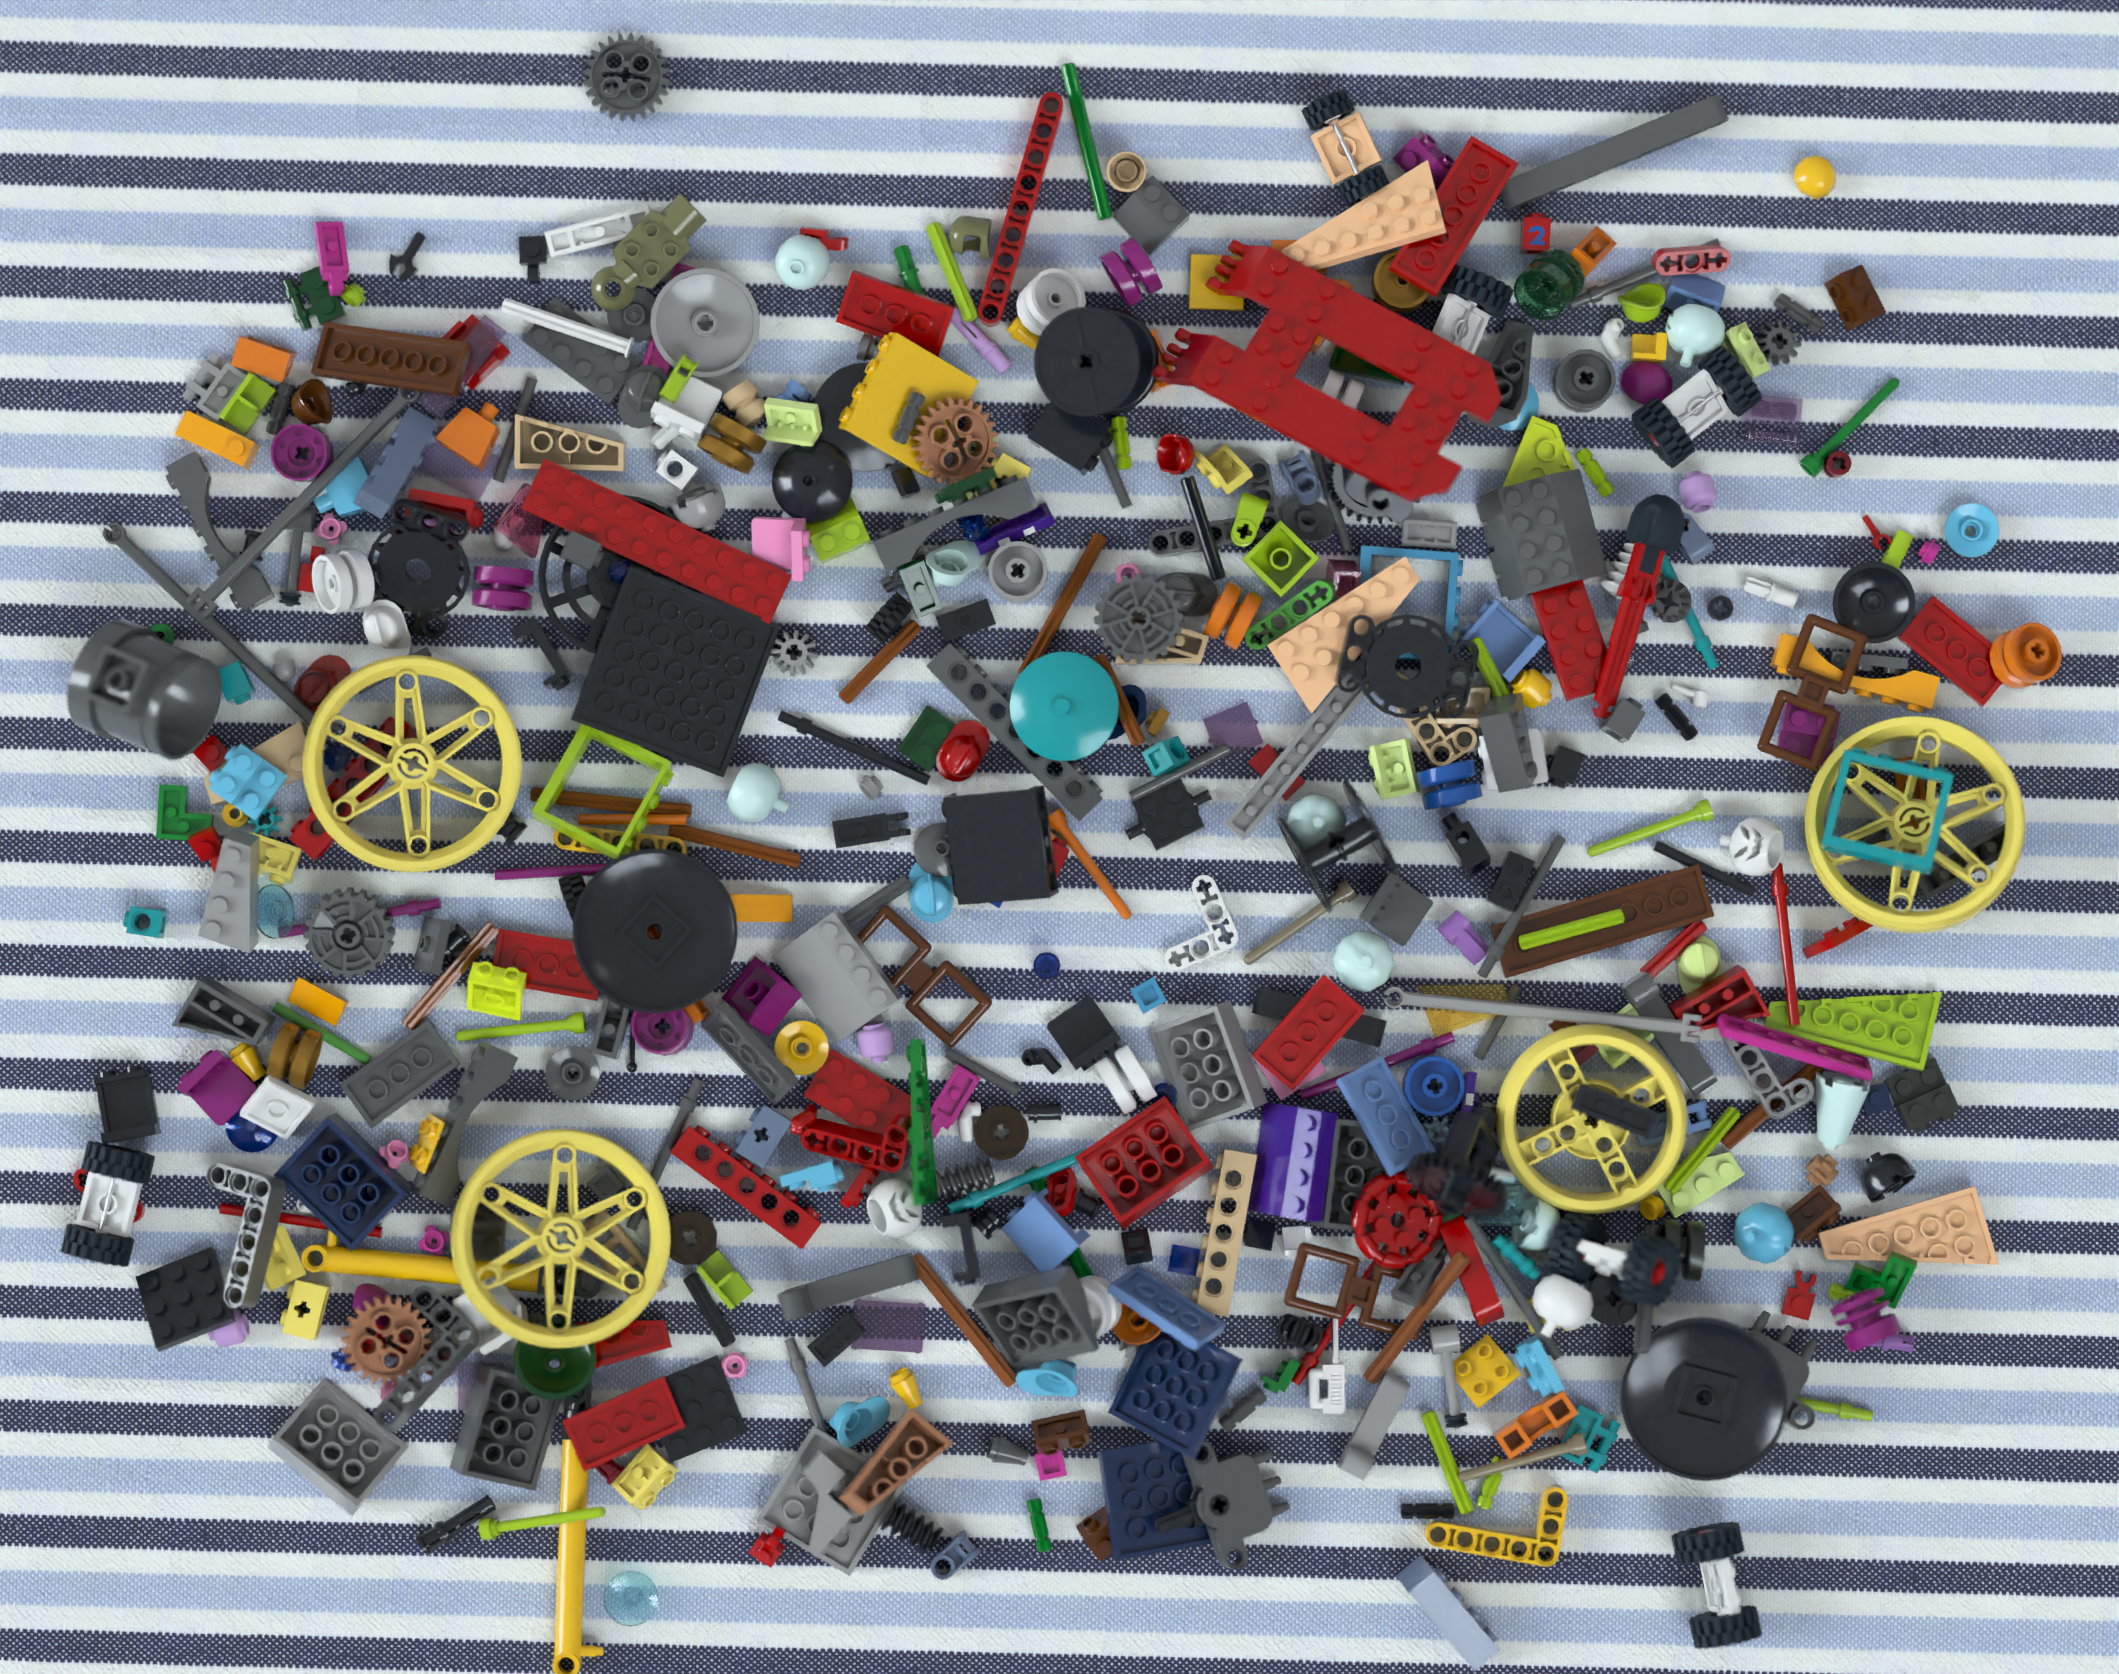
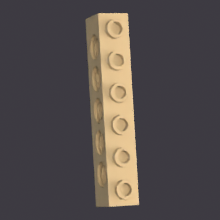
[1191,1148,1257,1317]

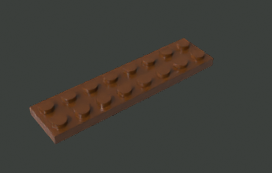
[1489,864,1714,978]

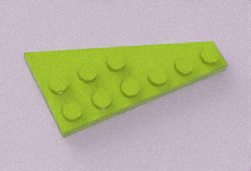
[1763,992,1942,1071]

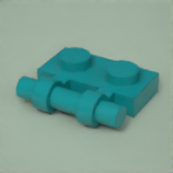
[1489,1234,1541,1281]
[1560,1404,1621,1473]

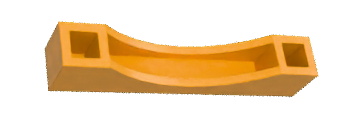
[1770,633,1940,713]

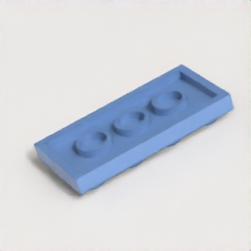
[1336,1056,1436,1177]
[1107,1266,1226,1351]

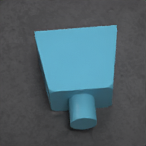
[314,456,369,518]

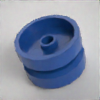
[1416,759,1483,810]
[1402,1056,1464,1116]

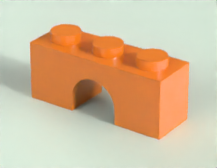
[1492,1390,1579,1459]

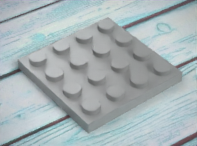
[756,1425,907,1576]

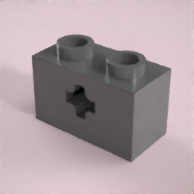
[1600,697,1646,743]

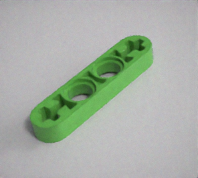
[1245,579,1336,650]

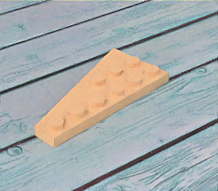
[1281,160,1446,271]
[1267,557,1420,714]
[1818,1186,1999,1265]

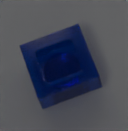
[1168,1244,1201,1276]

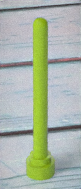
[1587,799,1714,857]
[456,1011,587,1041]
[479,1506,606,1541]

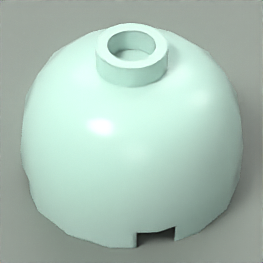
[775,234,830,290]
[1512,1195,1561,1252]

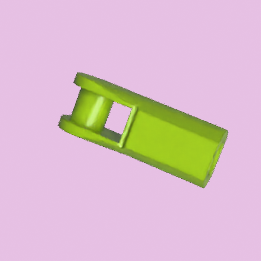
[659,353,699,404]
[1881,530,1913,569]

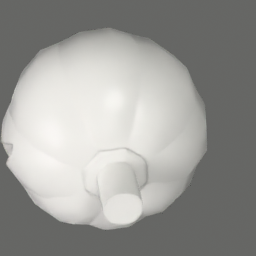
[1720,817,1784,877]
[867,1178,922,1239]
[1533,1274,1593,1338]

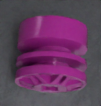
[270,424,334,482]
[631,1008,694,1056]
[1830,1287,1901,1353]

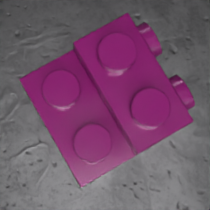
[1775,703,1841,766]

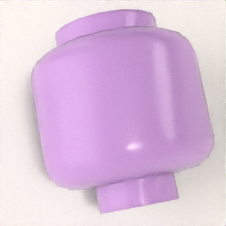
[1678,471,1717,513]
[857,1021,895,1063]
[208,1309,250,1347]

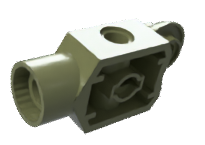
[591,194,707,311]

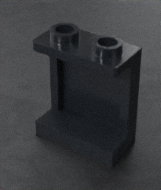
[1027,402,1114,476]
[511,616,574,691]
[92,1065,161,1144]
[941,1210,981,1286]

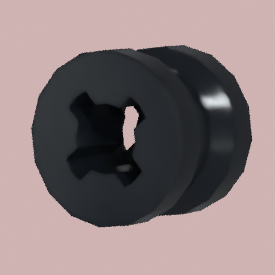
[496,811,528,846]
[971,1206,1004,1240]

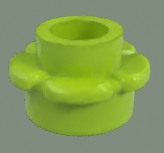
[340,283,366,308]

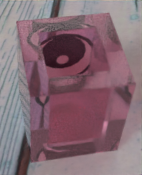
[1325,559,1361,597]

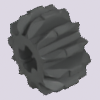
[1755,319,1801,366]

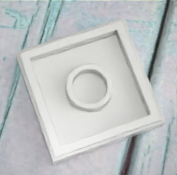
[240,1075,316,1140]

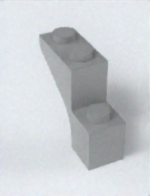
[802,1449,852,1558]

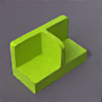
[219,372,277,435]
[696,1249,753,1310]

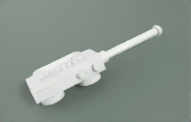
[1309,1318,1347,1414]

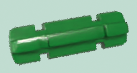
[1027,1498,1052,1552]

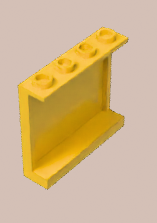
[838,332,979,476]

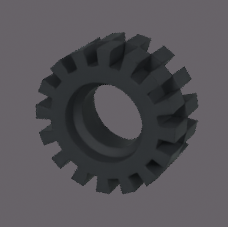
[865,592,913,643]
[558,872,586,922]

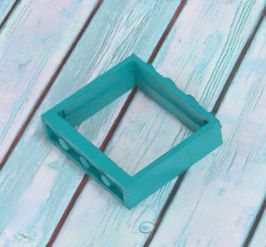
[1821,748,1954,875]

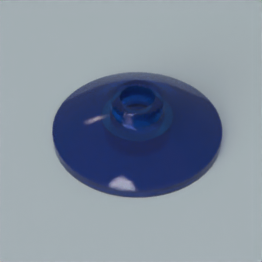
[225,1109,278,1152]

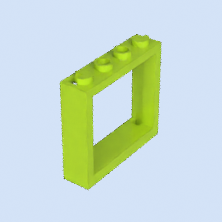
[532,724,674,859]

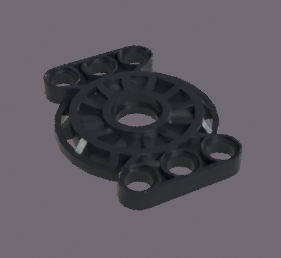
[368,498,470,639]
[1335,614,1479,718]

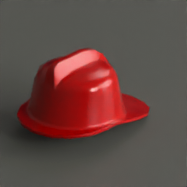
[936,720,990,782]

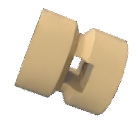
[721,379,766,429]

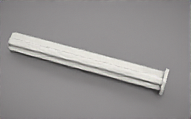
[501,298,634,358]

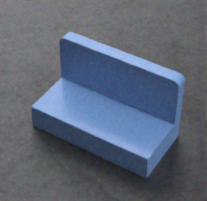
[1662,274,1726,313]

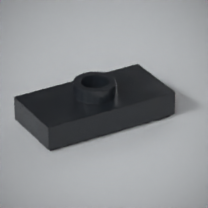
[936,598,996,643]
[807,1311,866,1367]

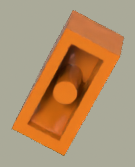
[1558,226,1617,286]

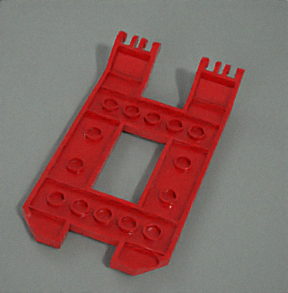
[1151,240,1502,502]

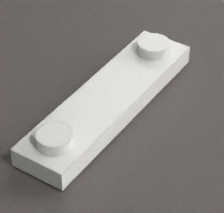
[544,205,651,258]

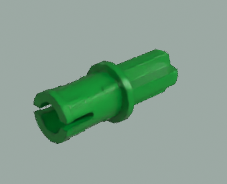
[894,245,924,295]

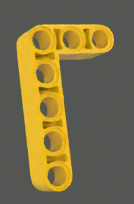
[553,826,688,855]
[1424,1485,1568,1566]

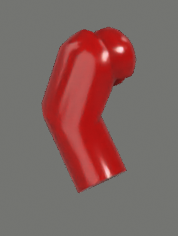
[790,1104,818,1135]

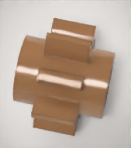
[1805,1153,1839,1187]

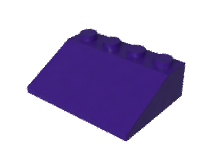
[1248,1102,1337,1222]

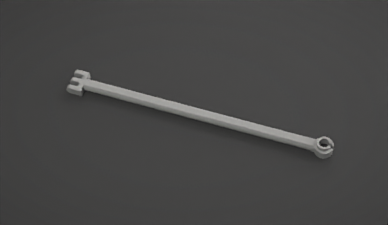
[1383,986,1702,1043]

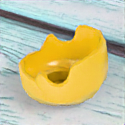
[1793,156,1836,199]

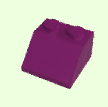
[721,956,802,1037]

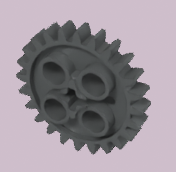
[583,33,671,122]

